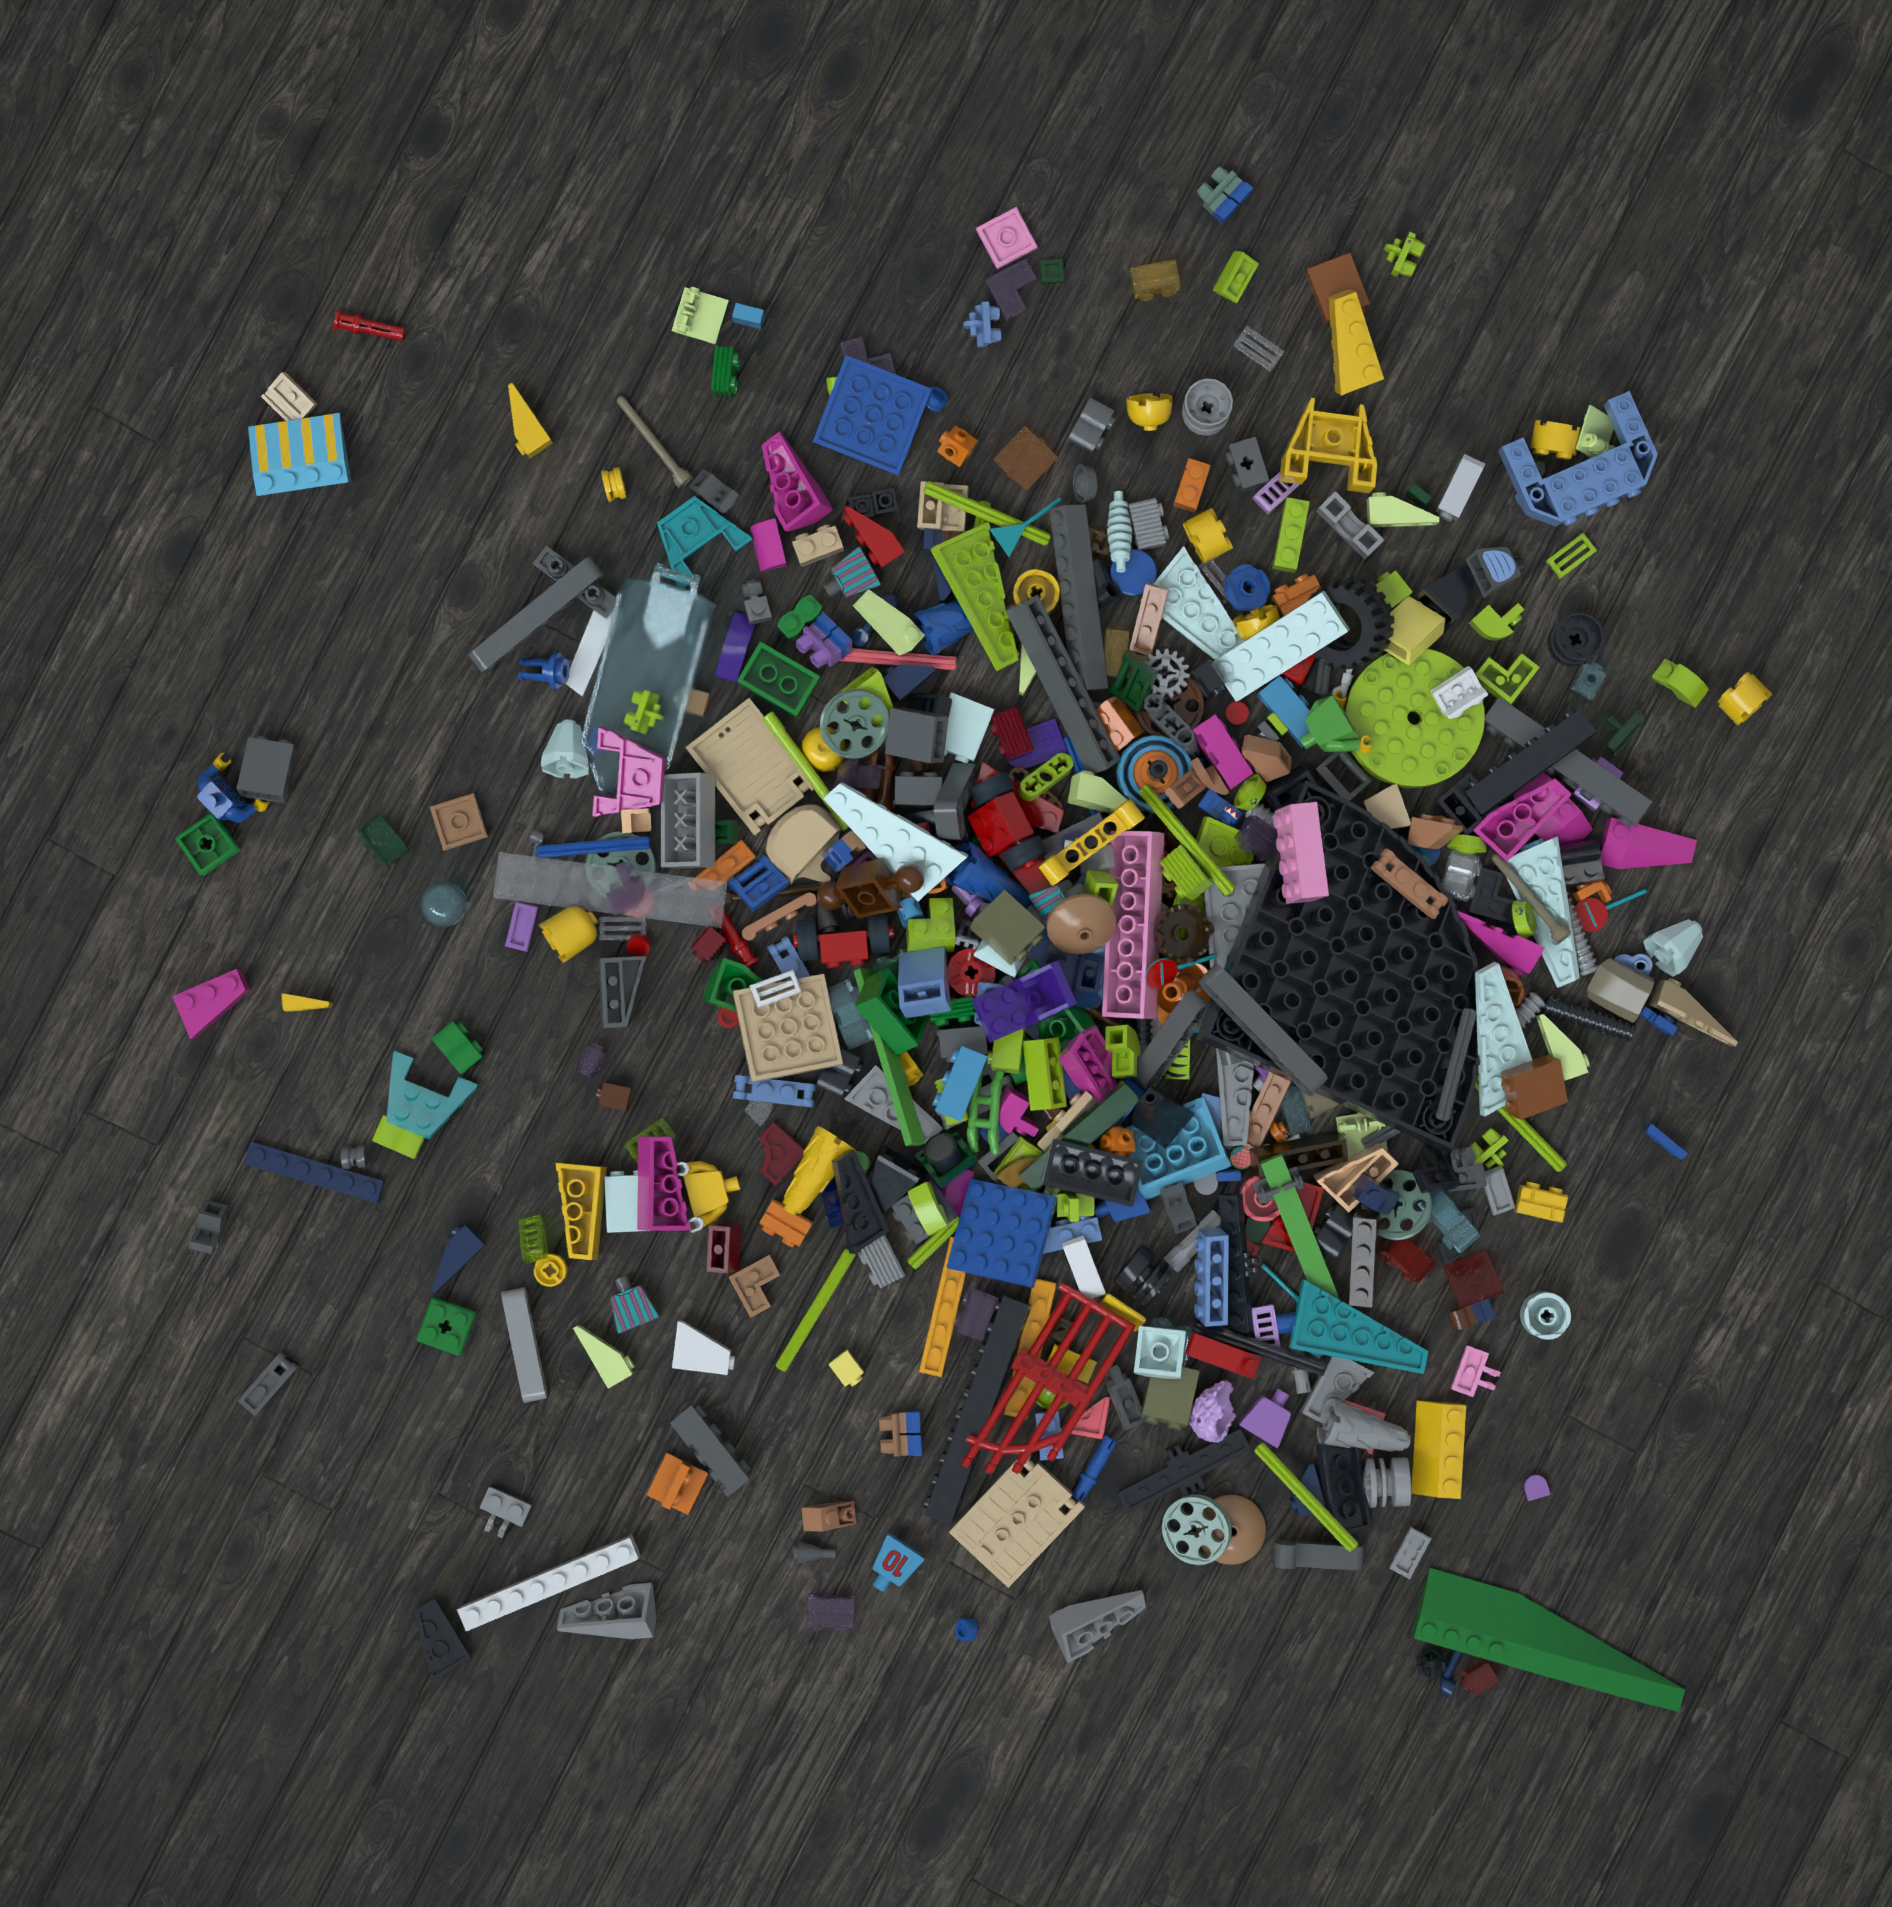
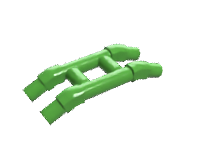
[967,1070,1004,1155]

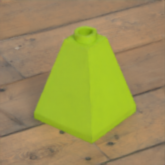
[836,666,893,726]

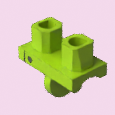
[1384,232,1425,277]
[624,690,664,735]
[1468,1128,1509,1169]

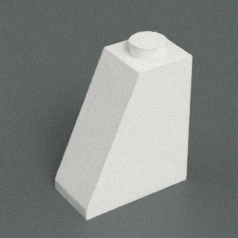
[672,1320,735,1375]

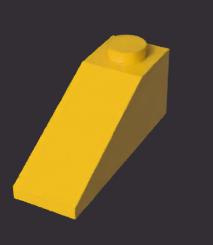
[508,383,553,459]

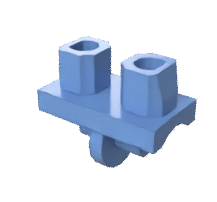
[963,302,1001,348]

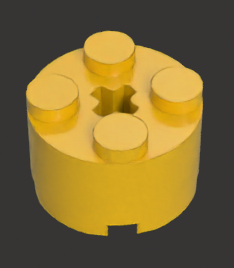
[1530,420,1581,460]
[1183,508,1233,563]
[1013,569,1060,615]
[1718,672,1772,726]

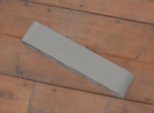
[501,1287,547,1403]

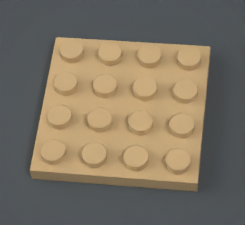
[733,974,843,1083]

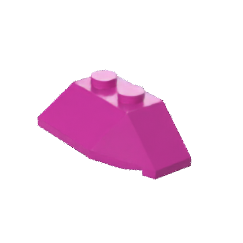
[1513,773,1593,845]
[1059,1026,1117,1102]

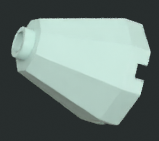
[541,720,589,778]
[1643,919,1703,977]

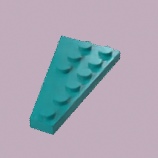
[1289,1279,1428,1374]

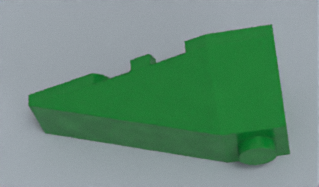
[701,958,764,1012]
[1017,959,1099,1053]

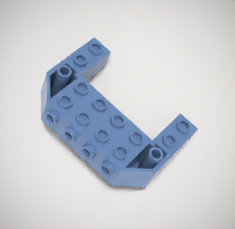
[1498,391,1658,527]

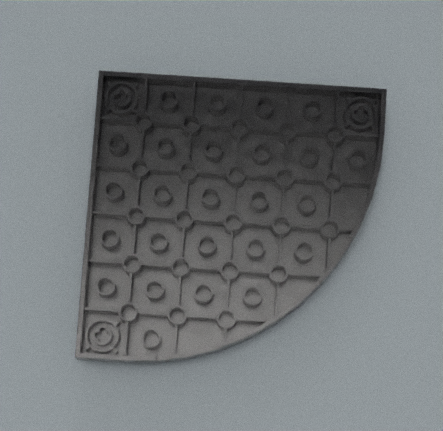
[1196,781,1481,1150]

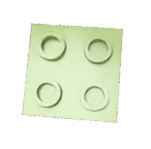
[671,287,729,344]
[1576,405,1616,458]
[1336,1114,1388,1157]

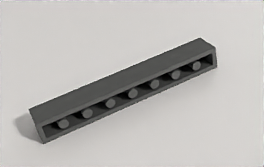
[1050,505,1108,691]
[1006,595,1120,773]
[1484,697,1652,828]

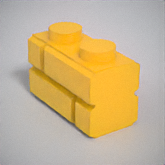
[1514,1182,1568,1223]

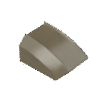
[1587,958,1654,1023]

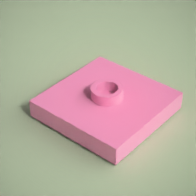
[976,207,1038,270]

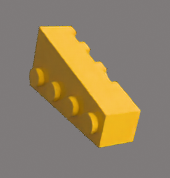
[1328,289,1384,395]
[556,1163,607,1260]

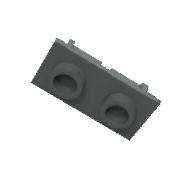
[1253,1166,1304,1204]

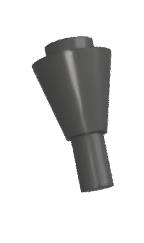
[816,893,839,935]
[792,1541,836,1564]

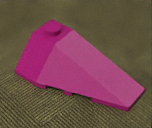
[762,432,833,532]
[1473,778,1572,861]
[1600,818,1697,869]
[1456,910,1545,976]

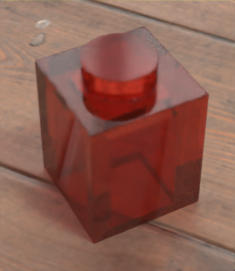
[1461,1659,1500,1697]

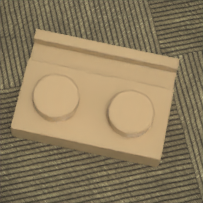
[261,372,317,421]

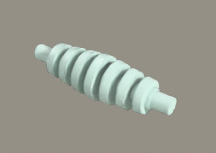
[1107,491,1132,573]

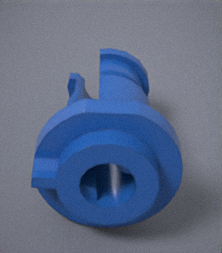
[518,652,571,689]

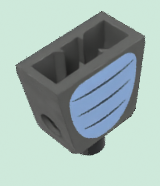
[1466,547,1524,598]

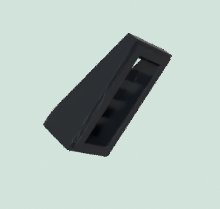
[908,693,952,718]

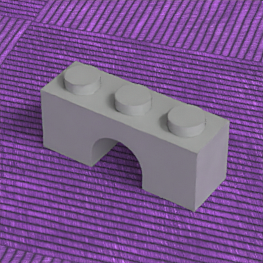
[1316,491,1384,560]

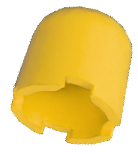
[539,906,598,963]

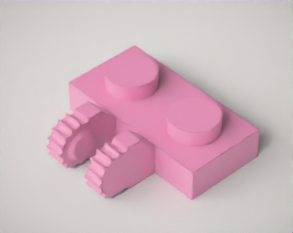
[1450,1345,1501,1397]

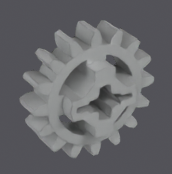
[1144,649,1190,699]

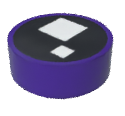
[1060,832,1081,855]

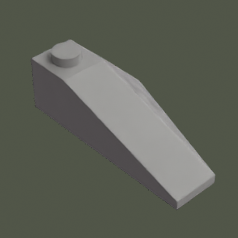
[557,1583,656,1639]
[1049,1590,1146,1663]

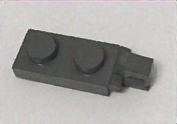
[1106,1364,1145,1430]

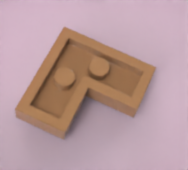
[729,1255,780,1318]

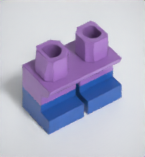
[796,612,852,668]

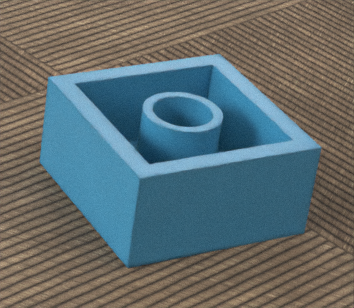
[732,303,765,330]

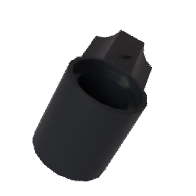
[1093,559,1121,609]

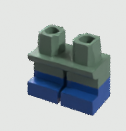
[1197,166,1253,225]

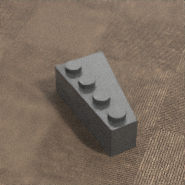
[670,1404,752,1497]

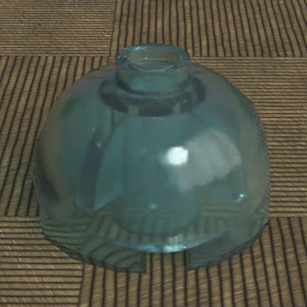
[420,881,468,927]

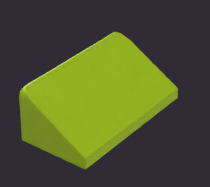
[1213,251,1259,304]

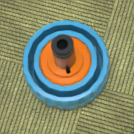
[1116,735,1194,813]

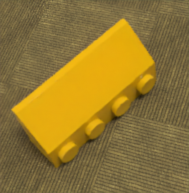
[1411,1400,1466,1499]

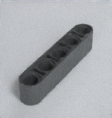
[1132,989,1210,1091]

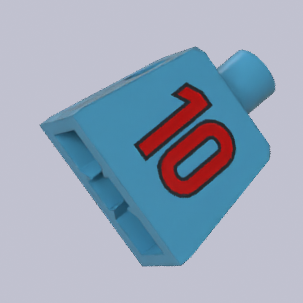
[872,1532,925,1592]

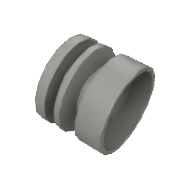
[1182,379,1233,436]
[1363,1457,1411,1508]

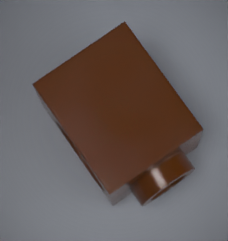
[596,1082,633,1111]

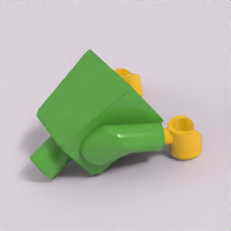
[1299,690,1373,753]

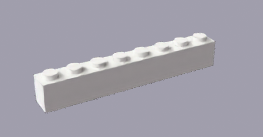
[457,1535,641,1631]

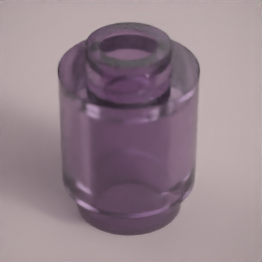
[576,1042,607,1078]

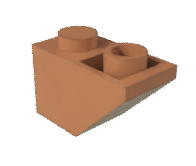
[1242,735,1292,782]
[1407,814,1463,849]
[802,1501,856,1531]

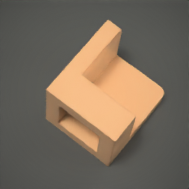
[621,808,652,833]

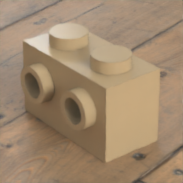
[792,524,844,567]

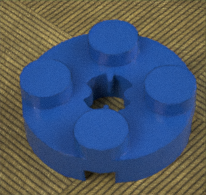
[1223,564,1270,611]

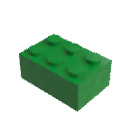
[737,641,821,719]
[855,968,929,1055]

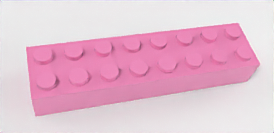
[1102,831,1164,1019]

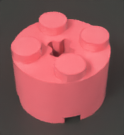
[1238,1175,1280,1222]

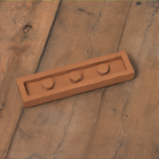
[1242,1072,1292,1149]

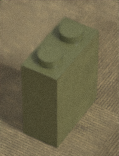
[970,890,1045,966]
[1140,1367,1200,1430]

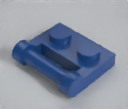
[727,854,789,912]

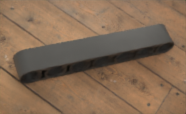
[468,556,604,674]
[1198,964,1328,1096]

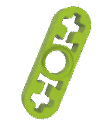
[1018,753,1073,801]

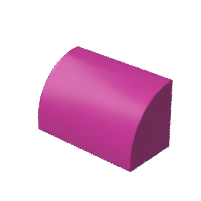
[750,518,787,572]

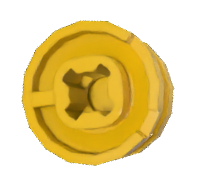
[601,467,627,502]
[534,1254,568,1287]

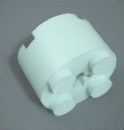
[1520,1291,1571,1339]

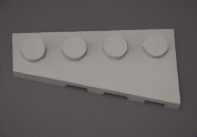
[845,1065,943,1144]

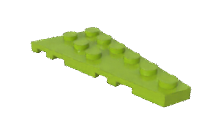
[931,521,1018,671]
[1173,817,1266,940]

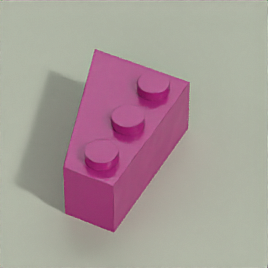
[1192,714,1254,790]
[172,969,250,1039]

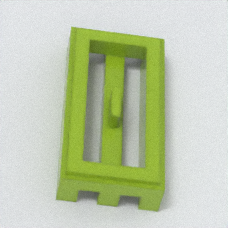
[1546,533,1597,579]

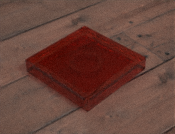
[1443,1251,1504,1309]

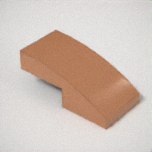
[1190,757,1229,795]

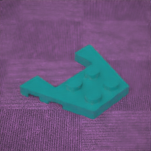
[657,496,753,590]
[386,1051,478,1140]

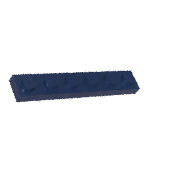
[244,1141,385,1203]

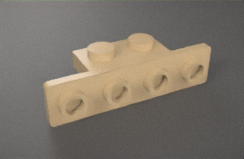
[1037,1091,1098,1151]

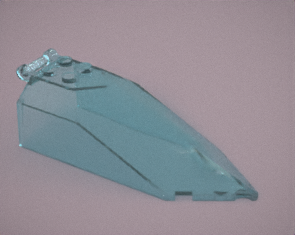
[581,563,716,797]

